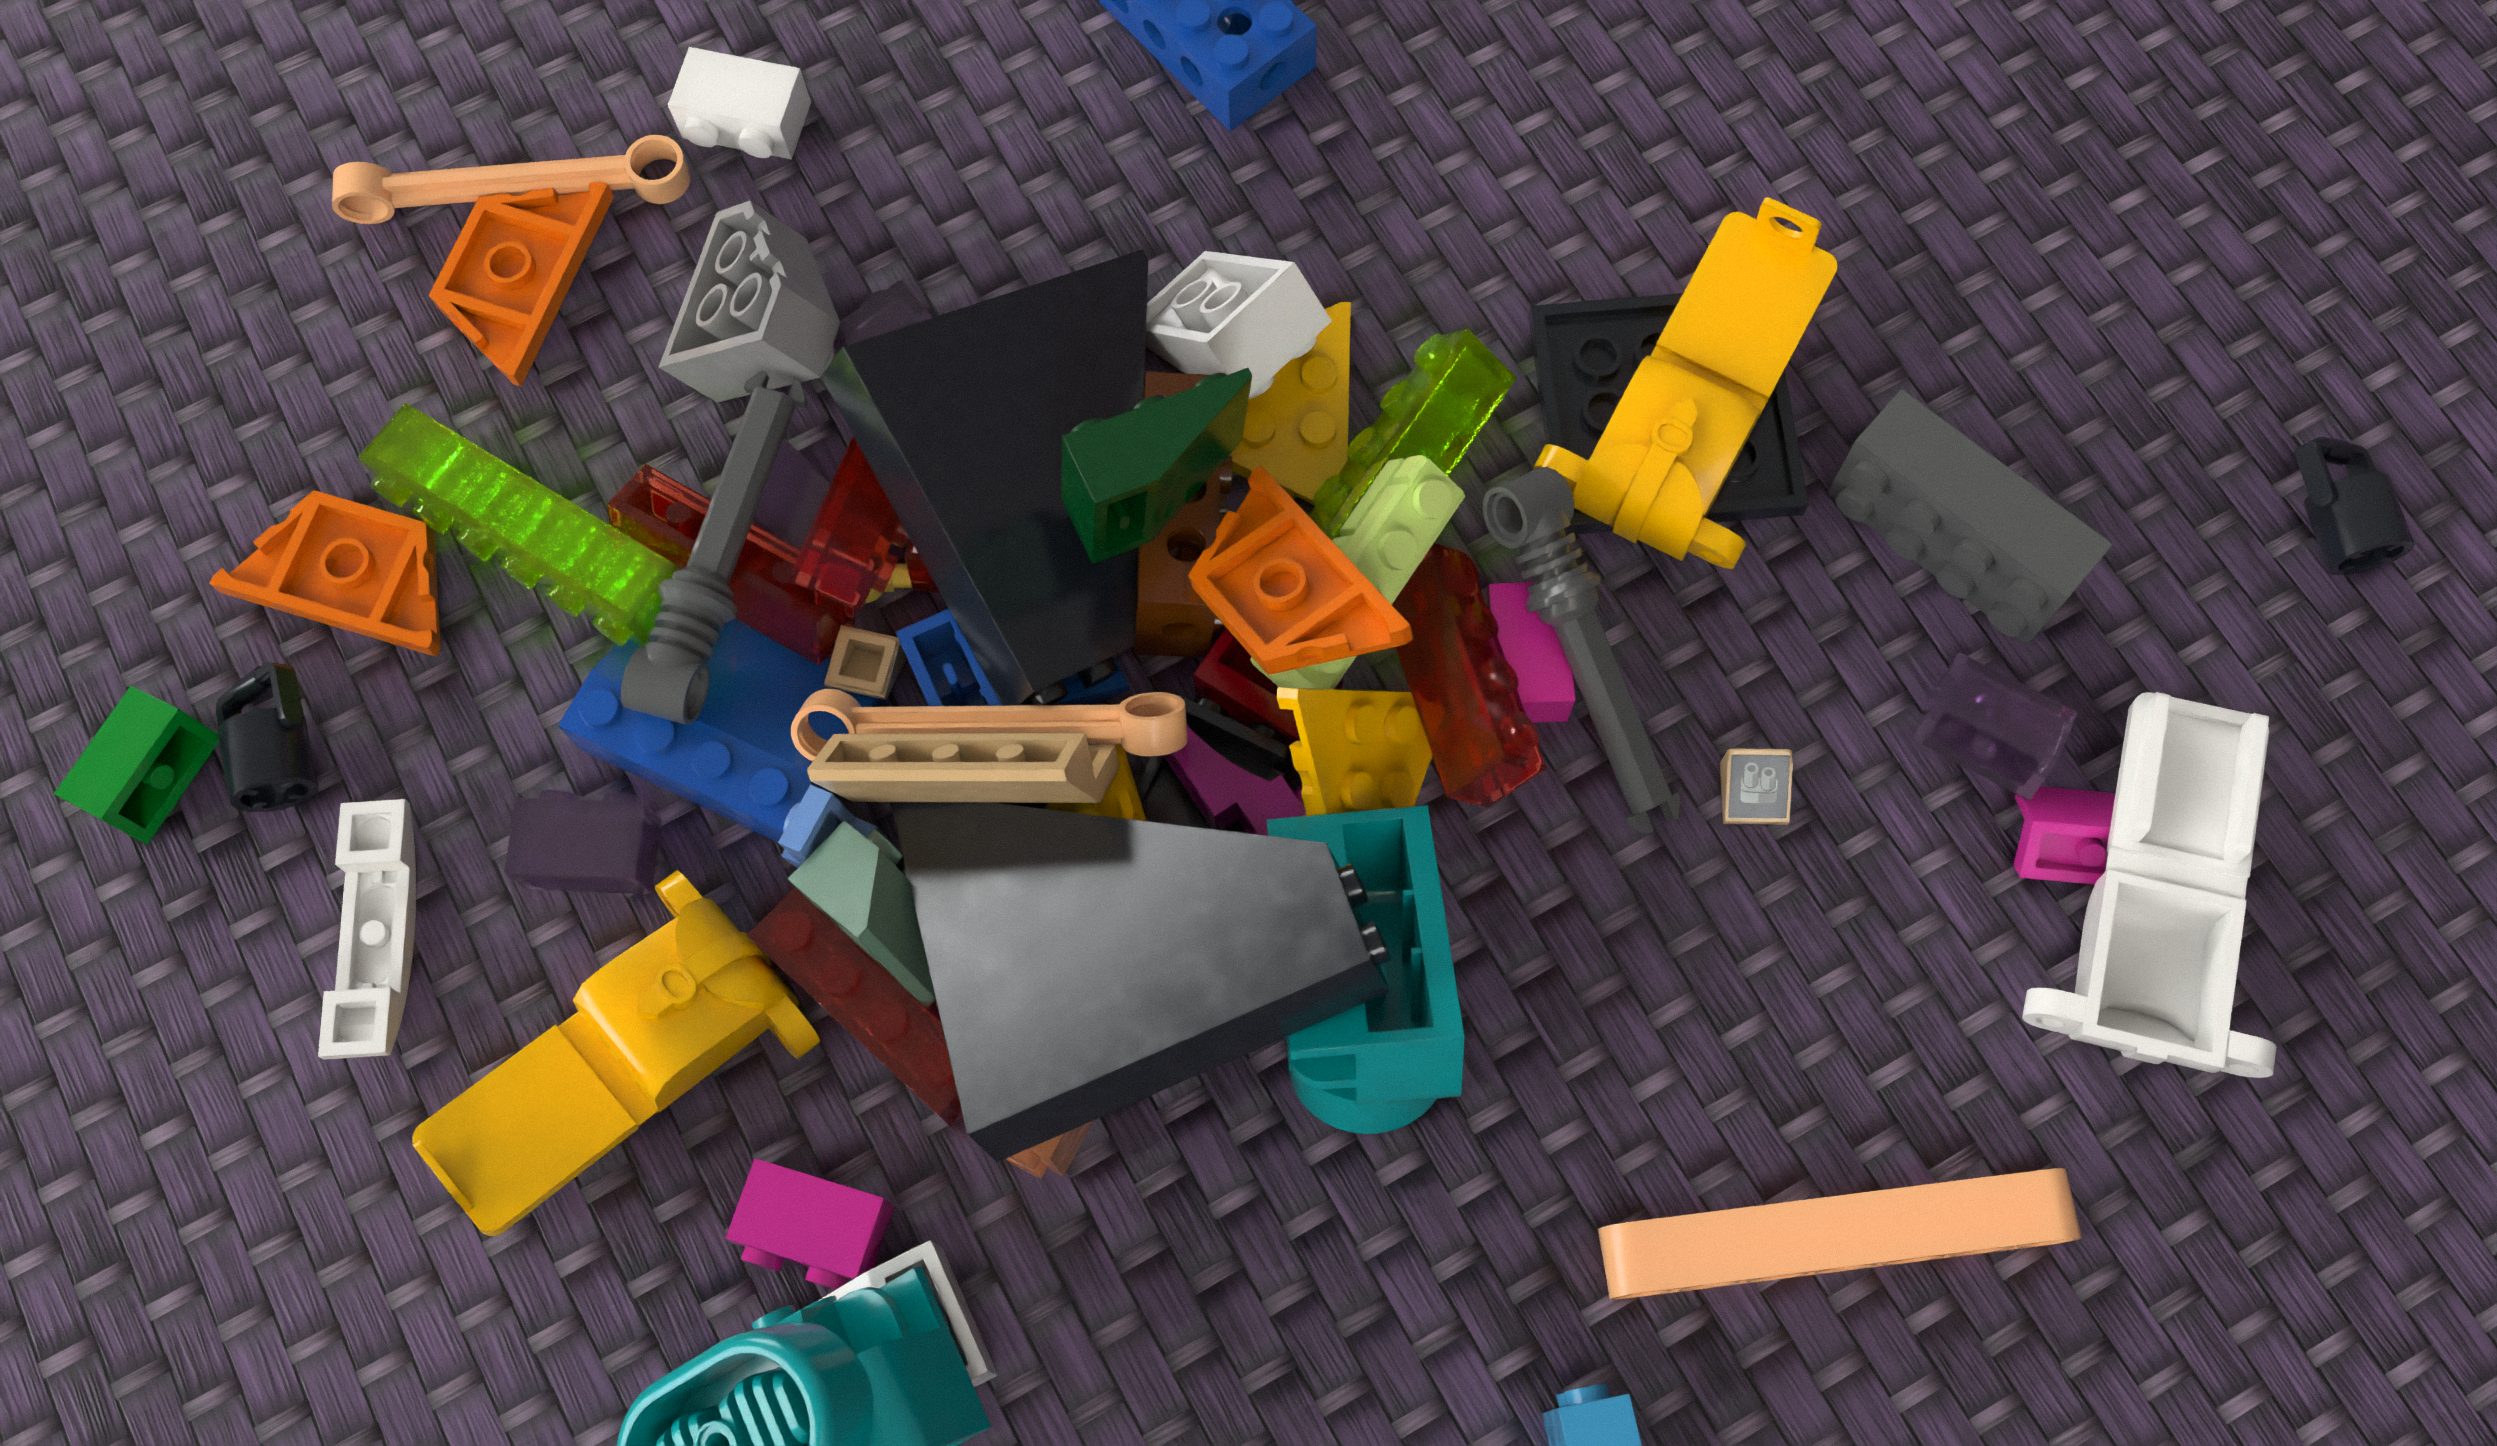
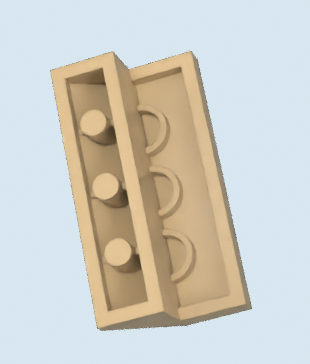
[807,733,1119,803]

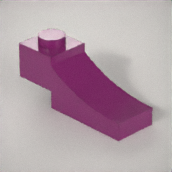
[1162,725,1307,836]

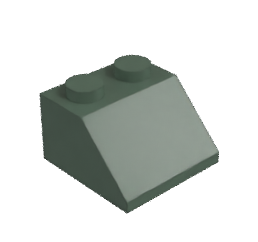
[788,820,936,1009]

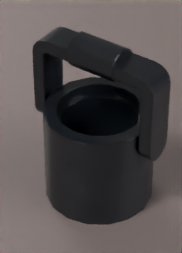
[2295,437,2414,575]
[216,662,318,812]

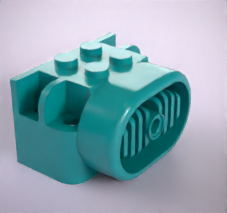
[1267,805,1464,1134]
[616,1266,991,1446]

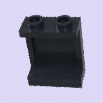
[1136,695,1292,833]

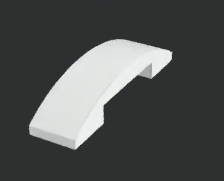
[318,799,416,1060]

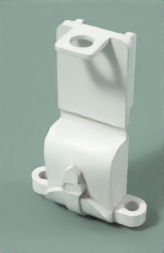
[2022,692,2277,1078]

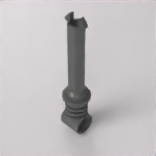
[621,371,808,726]
[1483,467,1680,834]

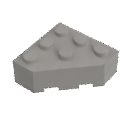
[658,201,840,403]

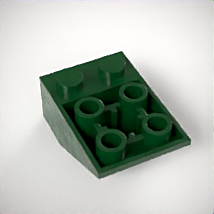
[1061,368,1252,564]

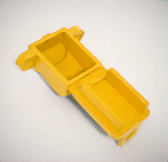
[1533,197,1837,569]
[412,870,820,1236]

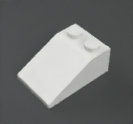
[1145,251,1332,399]

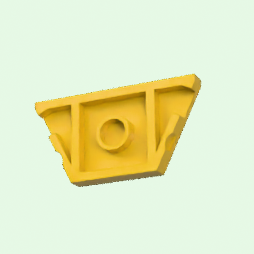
[1229,302,1351,522]
[1277,687,1452,816]

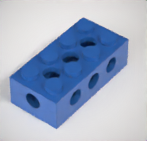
[1098,0,1317,132]

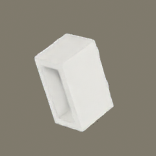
[668,47,811,160]

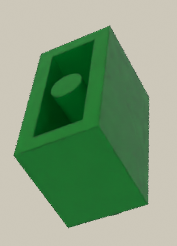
[54,686,219,845]

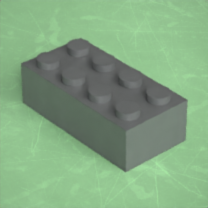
[1827,389,2113,645]

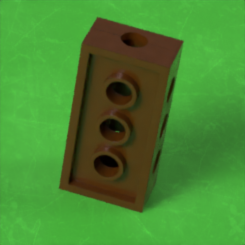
[1133,371,1232,658]

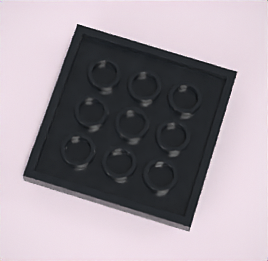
[1528,293,1809,535]

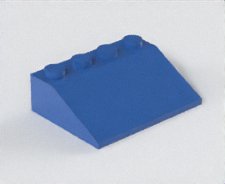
[558,598,884,842]

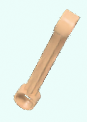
[332,135,690,224]
[791,689,1188,762]

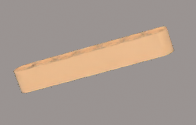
[1598,1168,2082,1300]

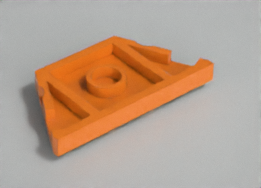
[429,181,614,387]
[1188,465,1413,675]
[209,490,441,657]

